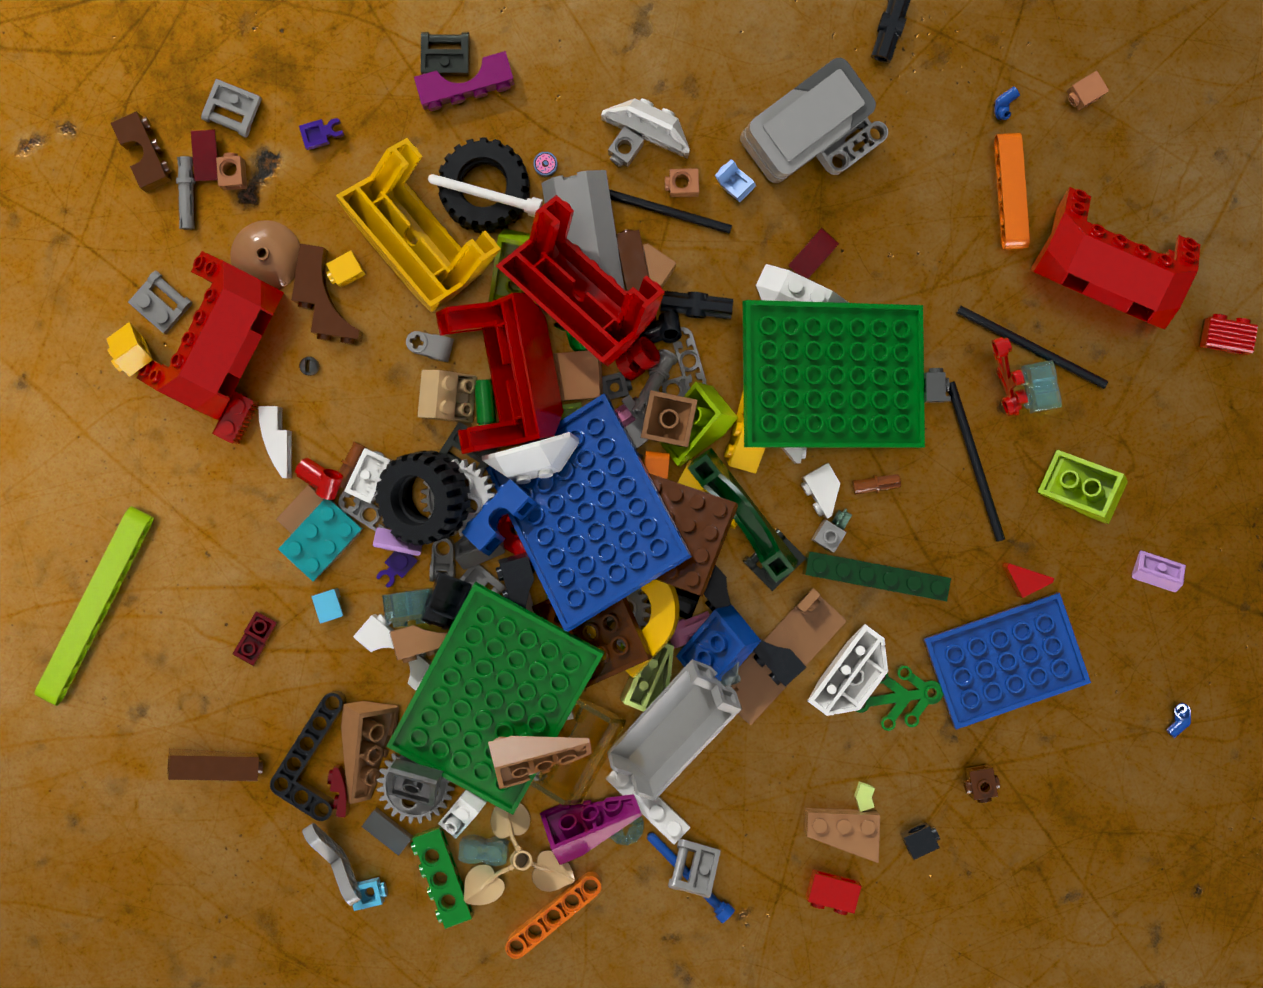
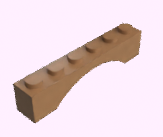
[389,592,535,663]

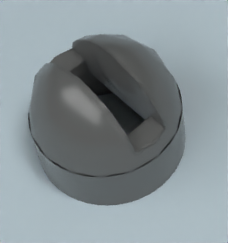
[299,357,320,376]

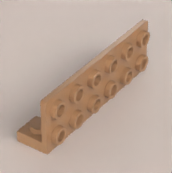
[725,588,846,725]

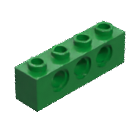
[411,825,474,929]

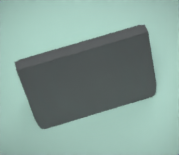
[361,807,413,856]

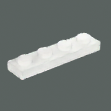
[605,770,691,844]

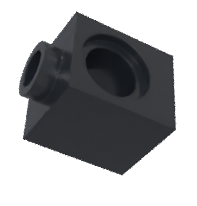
[900,822,940,860]

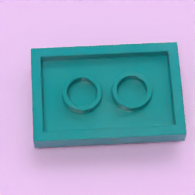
[278,499,363,581]

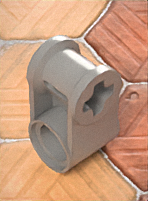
[406,331,454,362]
[429,537,456,582]

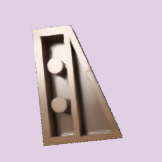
[804,808,880,863]

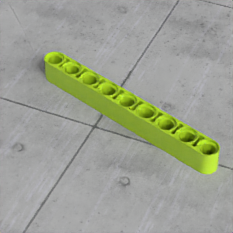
[34,506,154,706]

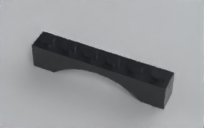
[496,552,534,609]
[698,565,807,686]

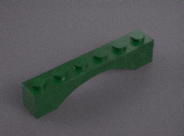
[688,448,798,583]
[803,551,951,602]

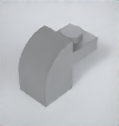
[622,395,649,450]

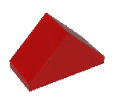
[1002,563,1054,598]

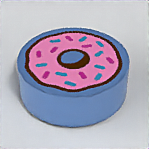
[534,152,558,177]

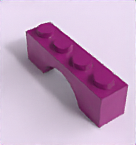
[414,51,515,111]

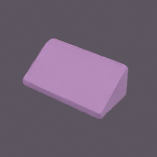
[373,527,422,556]
[1132,550,1186,592]

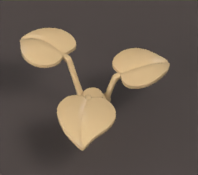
[464,803,575,905]

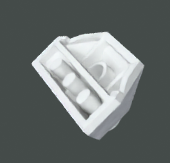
[601,98,690,159]
[756,264,849,303]
[482,432,579,484]
[808,624,888,716]

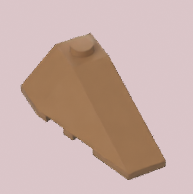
[341,701,399,804]

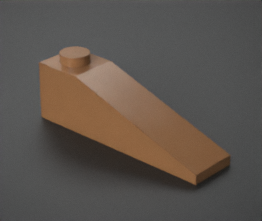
[488,736,592,789]

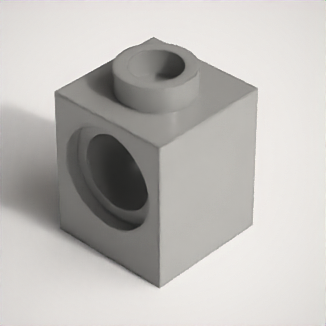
[608,126,644,168]
[811,520,847,553]

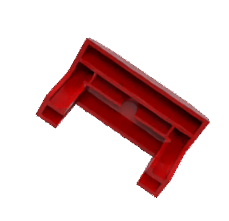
[1030,187,1201,330]
[496,195,665,366]
[136,251,284,420]
[435,293,563,454]

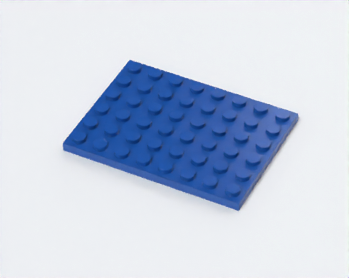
[486,393,692,632]

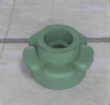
[832,509,852,530]

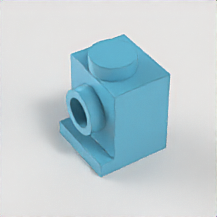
[353,877,388,911]

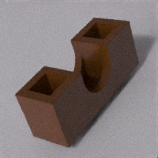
[111,111,172,193]

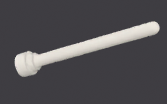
[428,174,543,217]

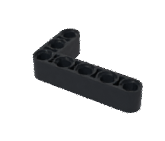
[270,691,346,821]

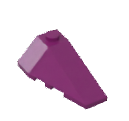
[540,794,642,865]

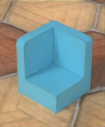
[311,588,343,624]

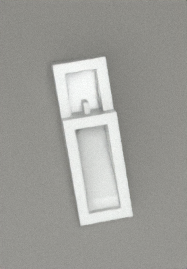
[258,406,292,479]

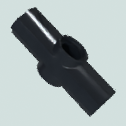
[871,0,910,63]
[660,291,733,320]

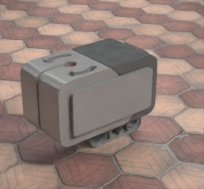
[740,58,888,183]

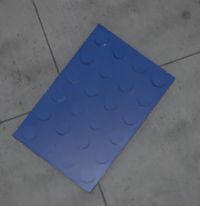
[923,592,1091,730]

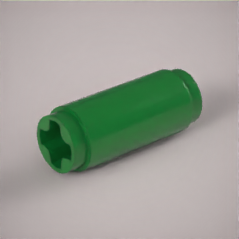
[475,379,496,426]

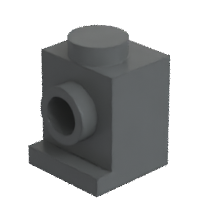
[924,368,951,403]
[602,372,633,401]

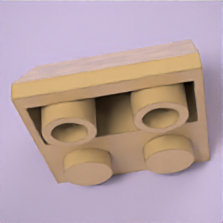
[418,370,477,423]

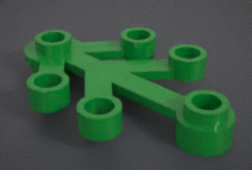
[856,665,943,731]

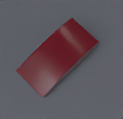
[191,129,218,181]
[788,227,839,279]
[232,612,277,666]
[327,764,350,818]

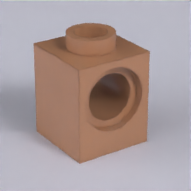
[1067,71,1109,111]
[216,153,247,190]
[665,168,699,198]

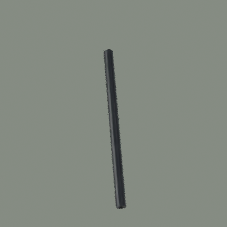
[609,189,732,234]
[956,305,1108,389]
[948,381,1005,542]

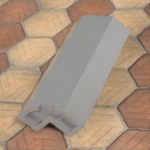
[542,170,625,290]
[607,659,742,801]

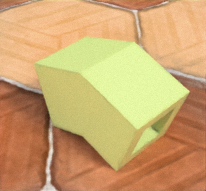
[854,781,875,812]

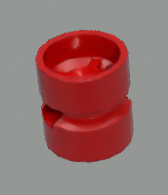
[615,337,660,380]

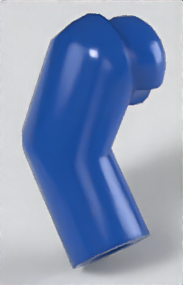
[994,86,1020,120]
[1166,703,1191,738]

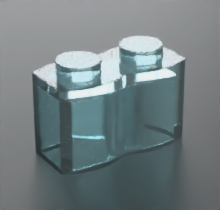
[1021,360,1062,413]
[382,588,432,628]
[458,835,510,866]

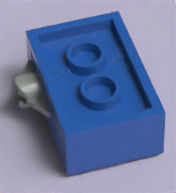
[676,605,761,686]

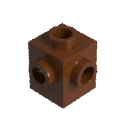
[963,764,1000,803]

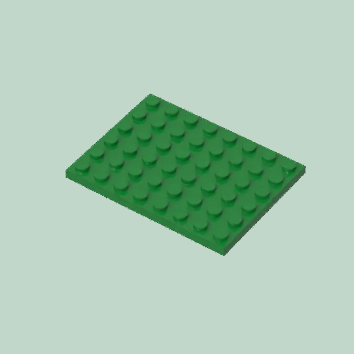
[742,300,925,448]
[386,581,604,815]

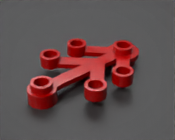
[992,337,1028,416]

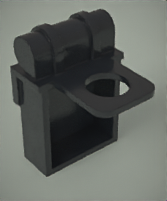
[421,572,472,630]

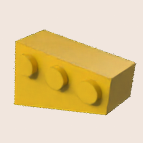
[724,393,765,474]

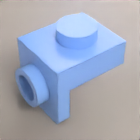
[715,159,756,202]

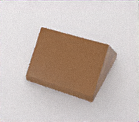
[643,244,676,288]
[640,390,697,447]

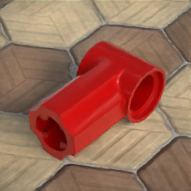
[295,458,343,500]

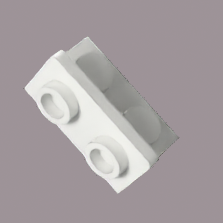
[344,448,392,504]

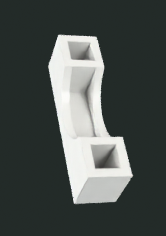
[353,614,431,690]

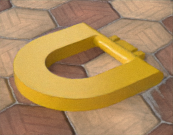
[587,580,679,678]

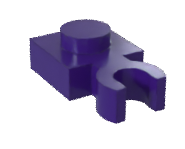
[299,118,344,150]
[376,551,419,588]

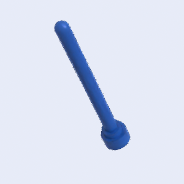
[647,832,735,923]

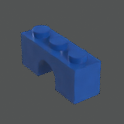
[462,479,538,556]

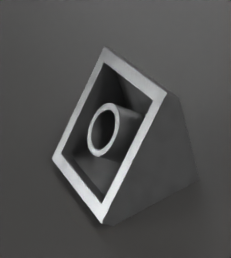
[387,758,443,807]

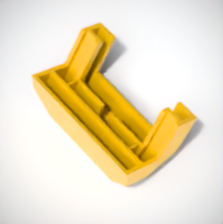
[336,138,501,312]

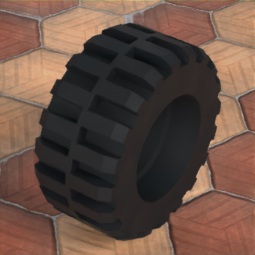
[437,137,530,233]
[375,450,471,546]

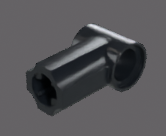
[636,311,682,343]

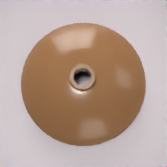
[230,220,300,290]

